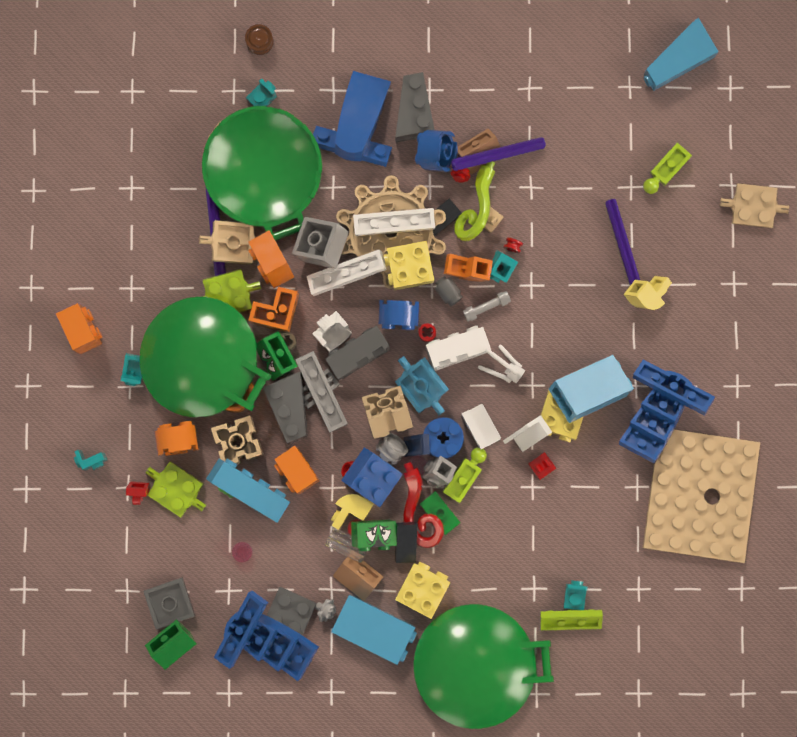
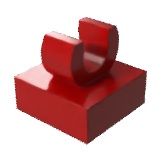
[528,452,557,480]
[126,482,150,505]

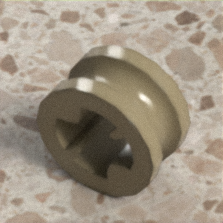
[281,332,297,351]

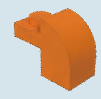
[444,254,493,282]

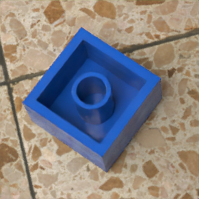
[341,447,403,507]

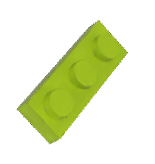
[540,609,603,630]

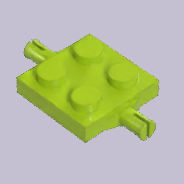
[203,269,262,312]
[145,461,206,518]

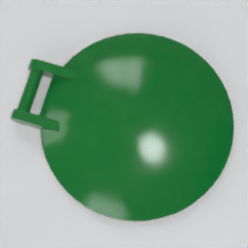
[202,106,322,241]
[139,297,272,417]
[413,604,554,729]

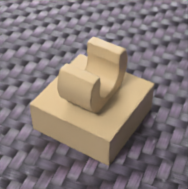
[484,206,504,233]

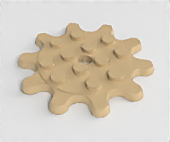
[336,175,446,289]

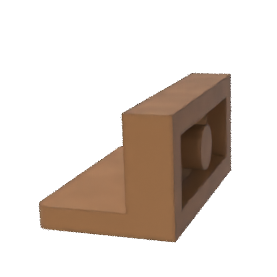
[457,129,501,174]
[333,552,383,601]

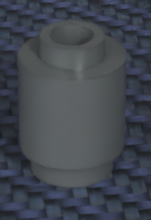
[435,276,463,307]

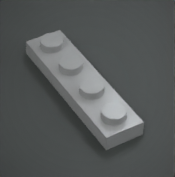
[295,351,348,433]

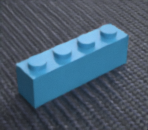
[206,458,290,523]

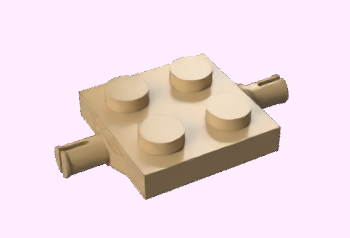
[720,184,789,228]
[199,220,255,264]

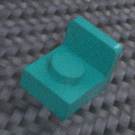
[246,78,277,107]
[563,580,588,610]

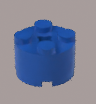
[415,130,458,172]
[378,300,420,330]
[423,417,464,459]

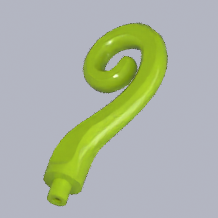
[454,161,495,242]

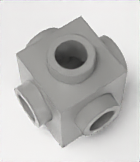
[422,456,457,488]

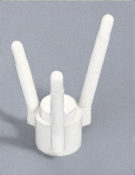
[478,345,525,383]

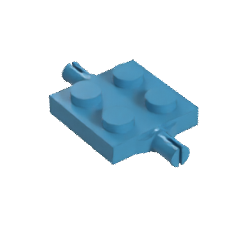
[395,356,449,416]

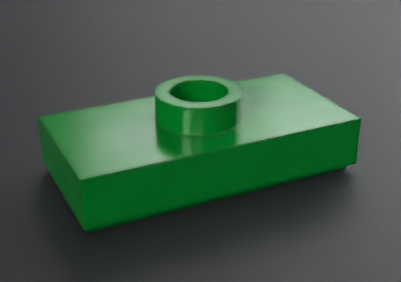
[420,491,461,535]

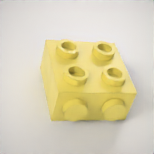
[384,241,434,290]
[540,390,583,443]
[395,562,450,619]

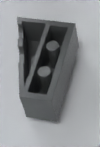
[395,72,435,143]
[326,325,390,381]
[263,372,308,444]

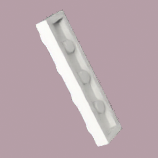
[353,208,435,236]
[307,250,387,296]

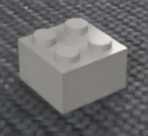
[292,217,349,269]

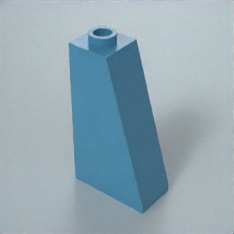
[644,18,719,91]

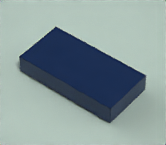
[403,434,430,457]

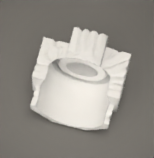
[312,311,352,352]

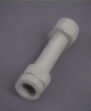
[463,291,511,322]

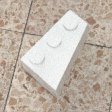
[426,326,491,371]

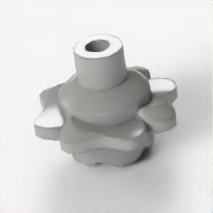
[315,599,336,622]

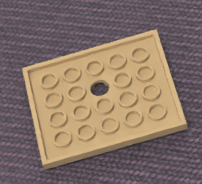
[643,430,760,563]

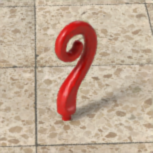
[403,461,444,548]

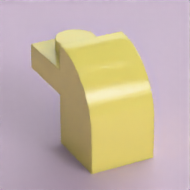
[623,276,672,310]
[331,494,374,530]

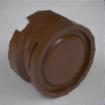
[245,24,274,55]

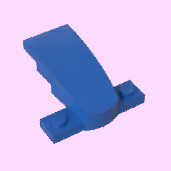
[313,71,392,167]
[619,360,715,464]
[214,591,319,681]

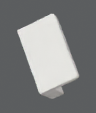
[461,404,501,449]
[503,415,552,452]

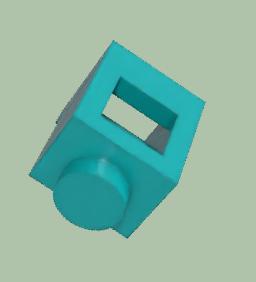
[490,250,518,283]

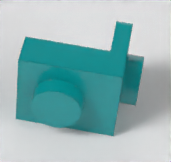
[120,353,142,386]
[74,450,108,470]

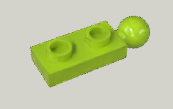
[643,143,692,194]
[442,447,487,503]

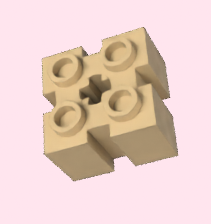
[362,386,413,439]
[211,416,264,464]

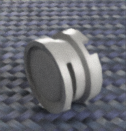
[376,433,408,465]

